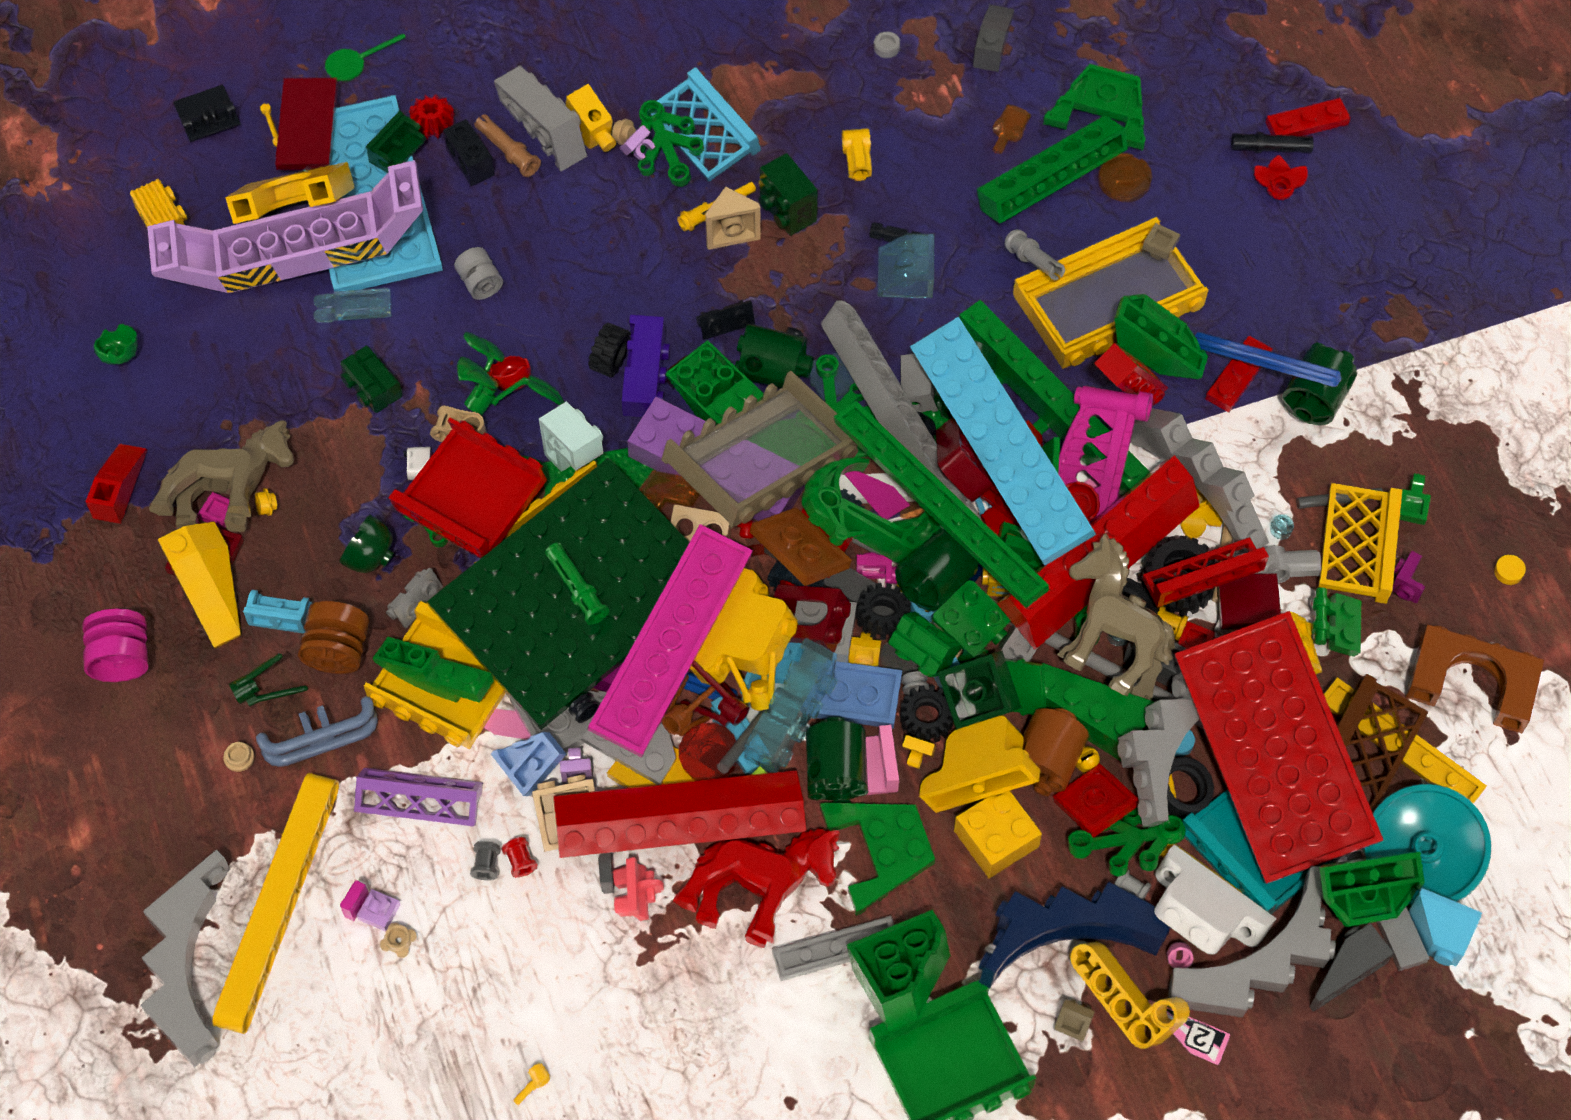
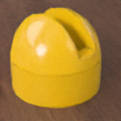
[1076,746,1100,773]

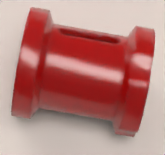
[501,837,538,878]

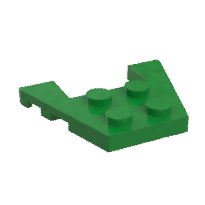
[1043,63,1145,150]
[820,803,935,916]

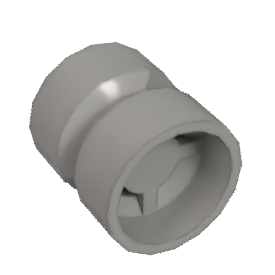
[454,247,503,300]

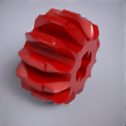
[409,94,454,140]

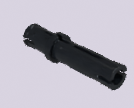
[1231,132,1314,153]

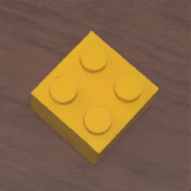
[954,791,1042,879]

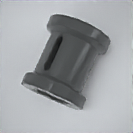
[470,841,501,881]

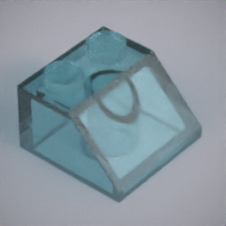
[878,233,934,298]

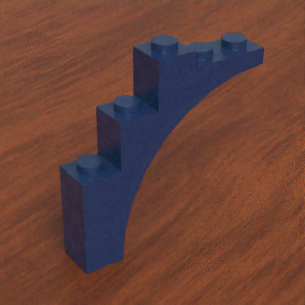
[978,882,1171,988]

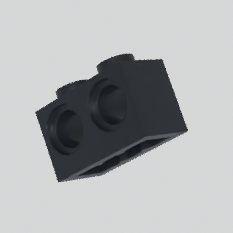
[443,119,495,186]

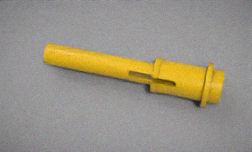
[677,182,756,231]

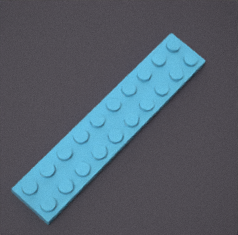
[910,316,1096,565]

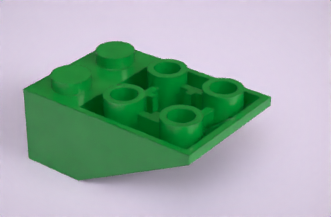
[665,340,764,426]

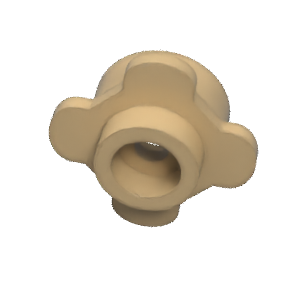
[380,923,417,958]

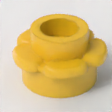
[255,488,277,516]

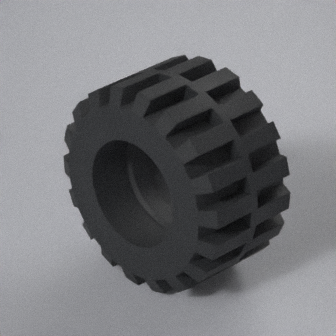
[1141,535,1218,616]

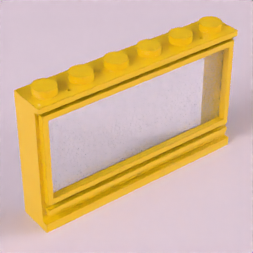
[1013,217,1209,369]

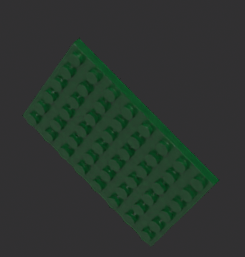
[426,458,690,730]

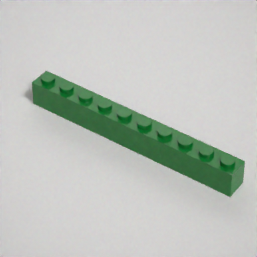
[959,300,1150,496]

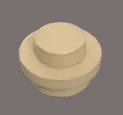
[612,119,636,145]
[223,742,255,772]

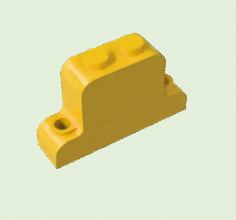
[690,568,798,685]
[919,716,1040,813]

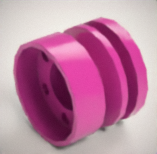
[82,608,148,682]

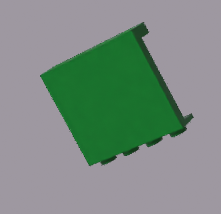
[869,979,1036,1120]

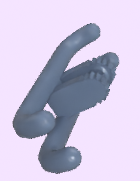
[256,696,378,767]

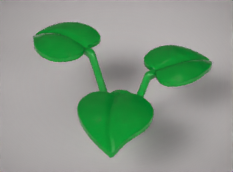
[457,332,565,416]

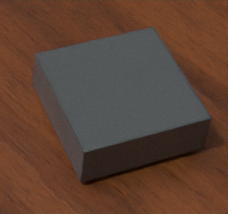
[598,853,614,894]

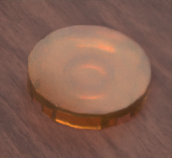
[1098,153,1153,202]

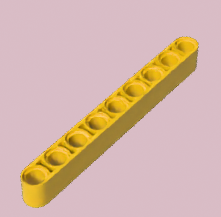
[212,773,339,1034]

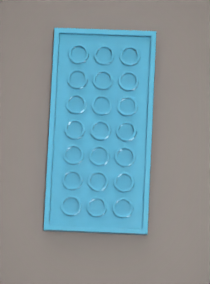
[304,95,443,295]

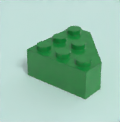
[846,910,951,1031]

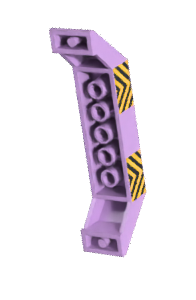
[147,160,423,293]

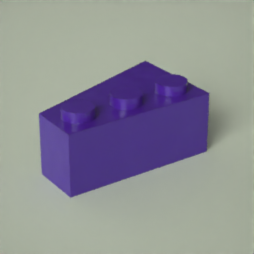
[622,315,670,417]

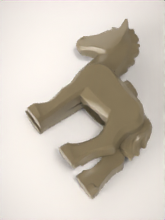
[149,420,294,532]
[1057,533,1175,701]

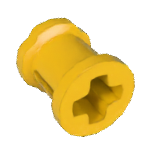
[1158,606,1189,641]

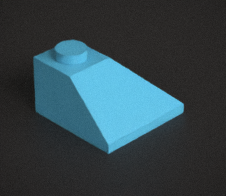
[1408,888,1482,967]

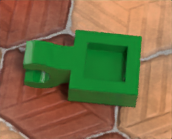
[1399,473,1431,525]

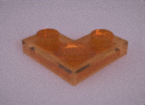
[639,470,700,511]

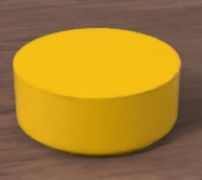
[1494,555,1526,585]

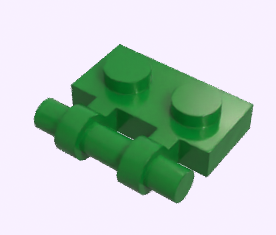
[1312,587,1361,657]

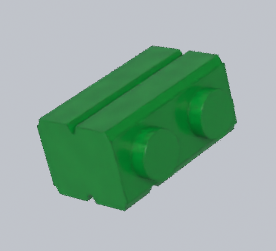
[888,612,961,677]

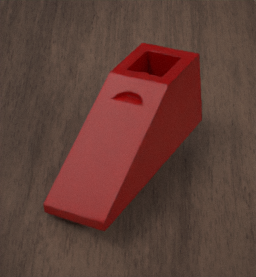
[86,444,147,524]

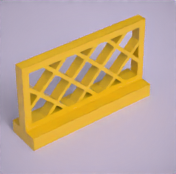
[1318,483,1402,604]

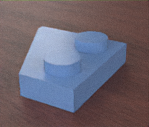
[491,732,566,796]

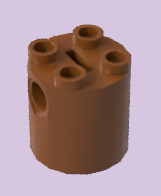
[1022,708,1089,797]

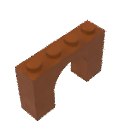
[1405,624,1544,734]

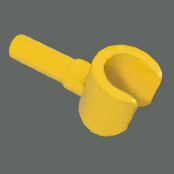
[513,1063,550,1106]

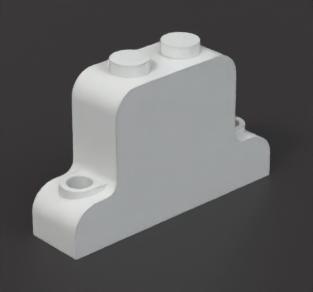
[1154,845,1277,954]

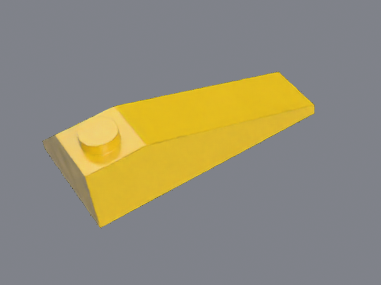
[158,522,241,649]

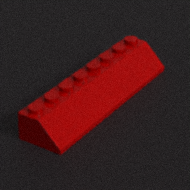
[997,455,1200,650]
[553,770,807,858]

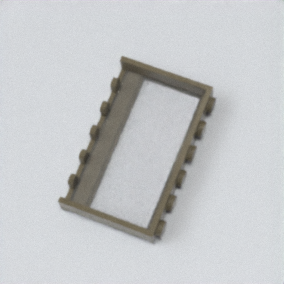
[661,371,858,528]

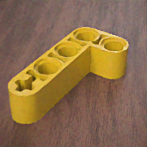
[1070,942,1190,1049]

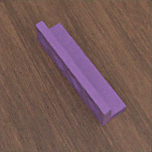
[354,768,483,826]

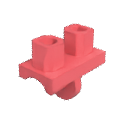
[613,857,664,921]

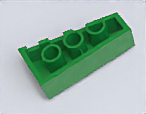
[1042,663,1155,762]

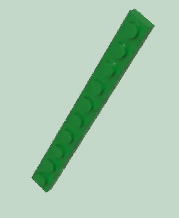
[834,401,1049,608]

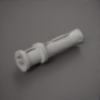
[1004,229,1065,280]

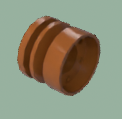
[298,601,370,674]

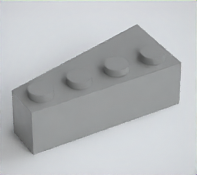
[494,66,587,171]

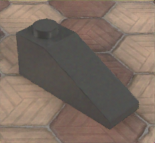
[973,4,1015,72]
[1310,923,1394,1012]

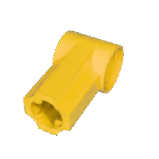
[842,128,872,181]

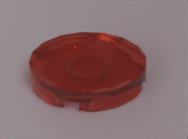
[679,723,739,781]

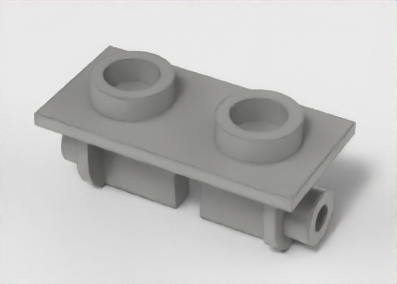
[386,568,443,629]

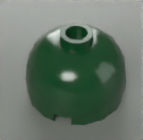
[339,514,394,573]

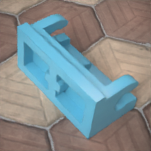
[243,589,313,633]

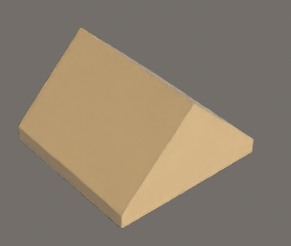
[705,187,760,250]

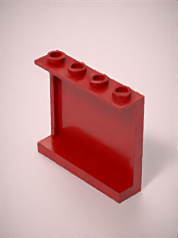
[388,417,547,559]

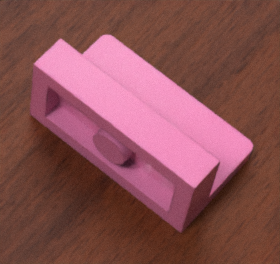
[866,725,899,795]

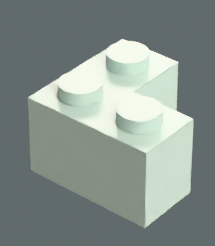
[539,401,603,472]

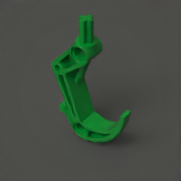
[802,457,942,564]

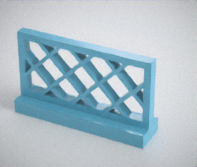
[650,67,761,182]

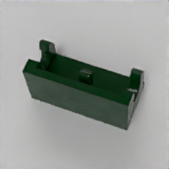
[366,110,426,173]

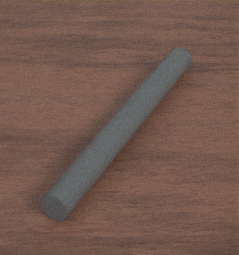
[717,694,783,773]

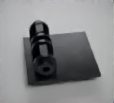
[173,84,240,142]

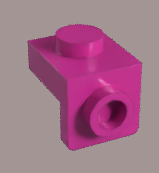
[856,552,897,588]

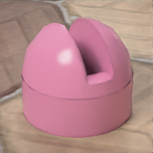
[1167,942,1193,968]

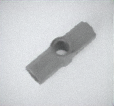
[1232,545,1321,584]

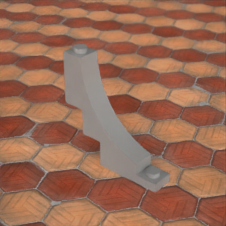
[140,850,230,1068]

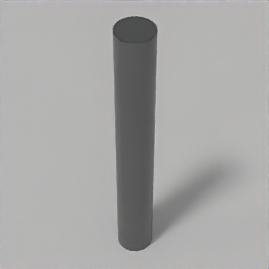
[1296,488,1383,509]

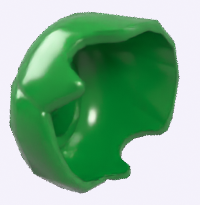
[94,324,138,365]

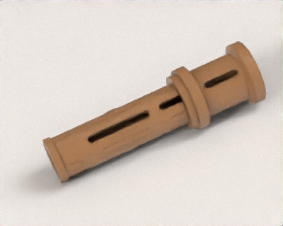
[475,114,541,177]

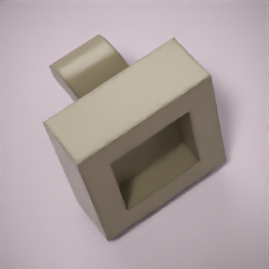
[1142,223,1180,261]
[1054,999,1095,1042]

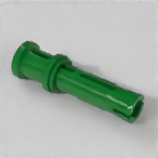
[545,543,610,625]

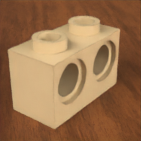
[671,505,732,542]

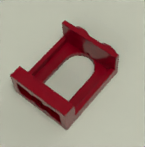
[773,585,851,655]

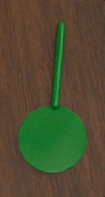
[325,34,406,81]

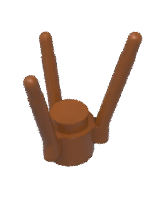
[662,675,715,737]

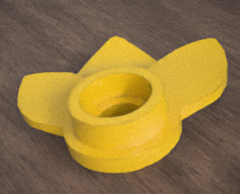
[1181,486,1223,539]

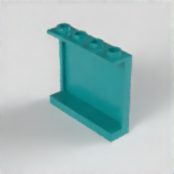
[1182,790,1343,914]

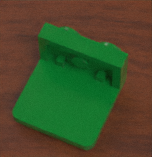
[932,580,1011,664]

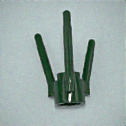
[228,653,308,707]

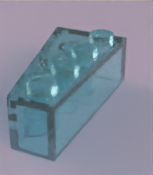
[744,638,838,773]

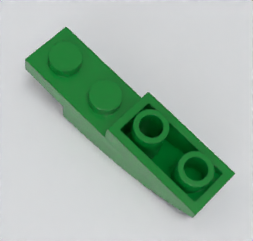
[373,637,494,703]

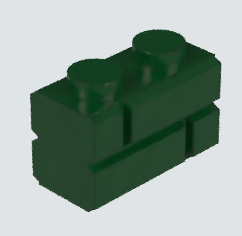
[340,346,403,413]

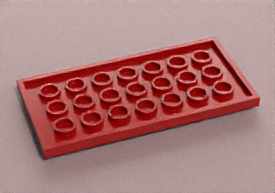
[1174,611,1383,884]

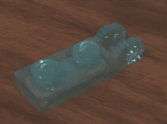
[314,288,392,323]

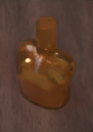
[992,104,1031,154]

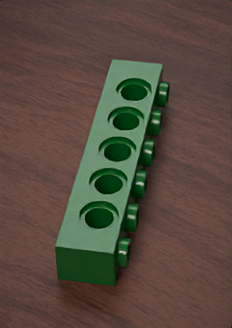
[977,115,1128,224]

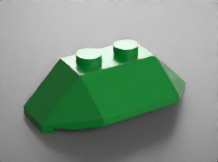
[1114,294,1208,379]
[1319,852,1425,927]

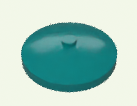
[1364,784,1492,906]

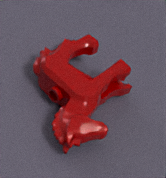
[673,829,840,948]

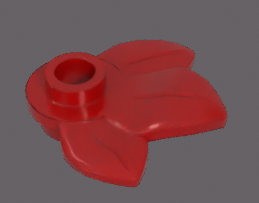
[1254,155,1308,200]

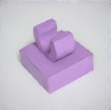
[620,125,655,160]
[560,748,592,784]
[357,889,400,932]

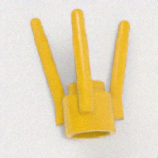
[727,651,776,710]

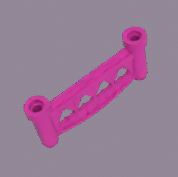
[1058,386,1153,523]

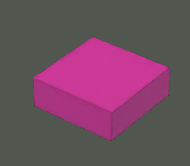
[197,492,230,530]
[340,880,369,922]

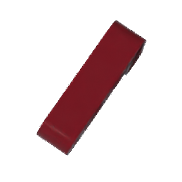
[936,417,995,502]

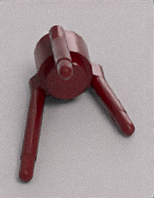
[680,661,750,727]

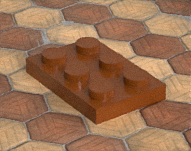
[750,507,852,586]

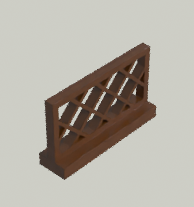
[1336,674,1429,813]

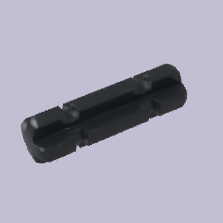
[869,222,923,248]

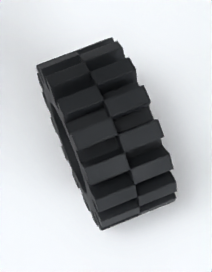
[588,322,631,377]
[856,583,911,640]
[900,685,953,743]

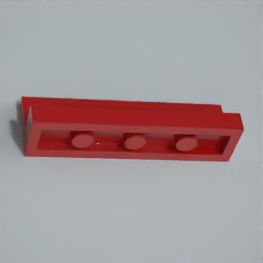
[1142,537,1269,608]

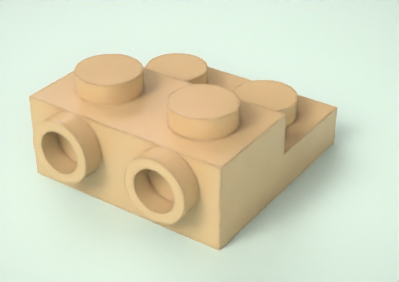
[532,774,595,852]

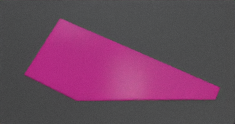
[844,471,910,520]

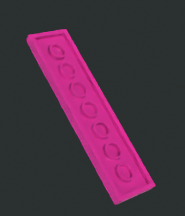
[588,524,753,758]

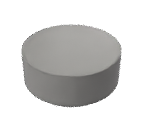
[874,32,900,58]

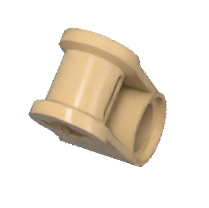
[430,406,487,442]

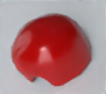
[487,356,531,392]
[1066,481,1100,522]

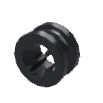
[568,693,599,723]

